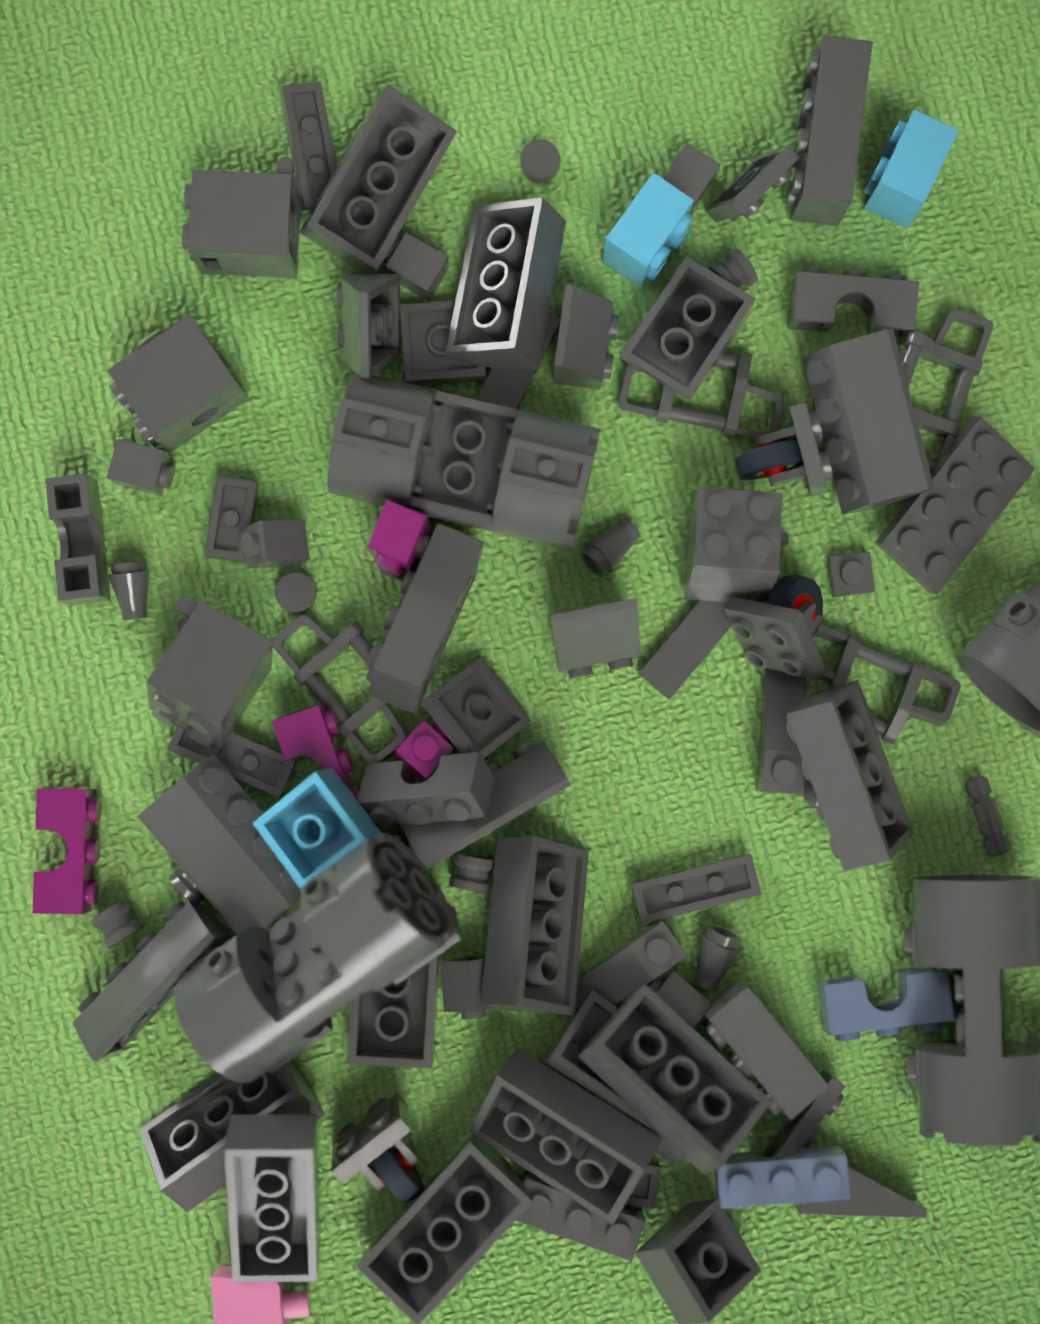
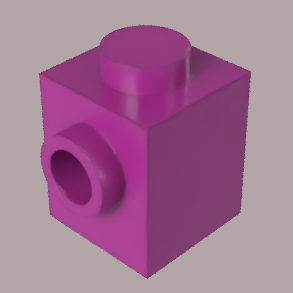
[393,721,454,783]

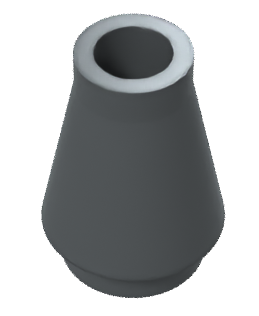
[580,519,641,576]
[108,560,149,620]
[693,926,741,991]

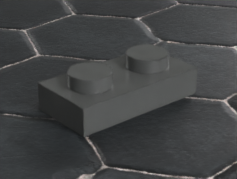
[204,476,259,563]

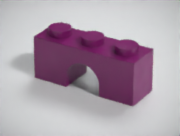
[367,500,433,581]
[272,702,360,800]
[32,788,102,914]

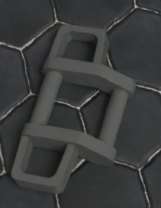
[901,309,993,471]
[618,351,784,438]
[272,615,407,764]
[815,624,961,745]

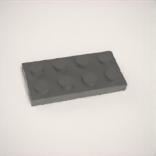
[874,416,1035,595]

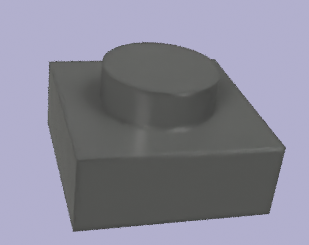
[827,552,875,598]

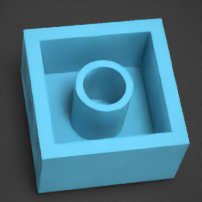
[863,109,959,228]
[602,172,694,289]
[253,768,381,888]

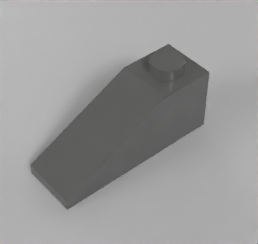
[756,670,806,795]
[575,920,687,1011]
[794,1162,927,1218]

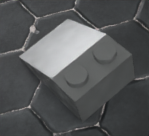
[620,256,756,401]
[336,272,401,379]
[550,598,641,679]

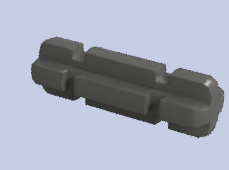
[965,776,1011,856]

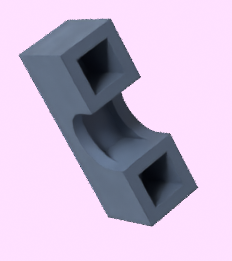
[817,967,954,1041]
[714,1145,850,1209]

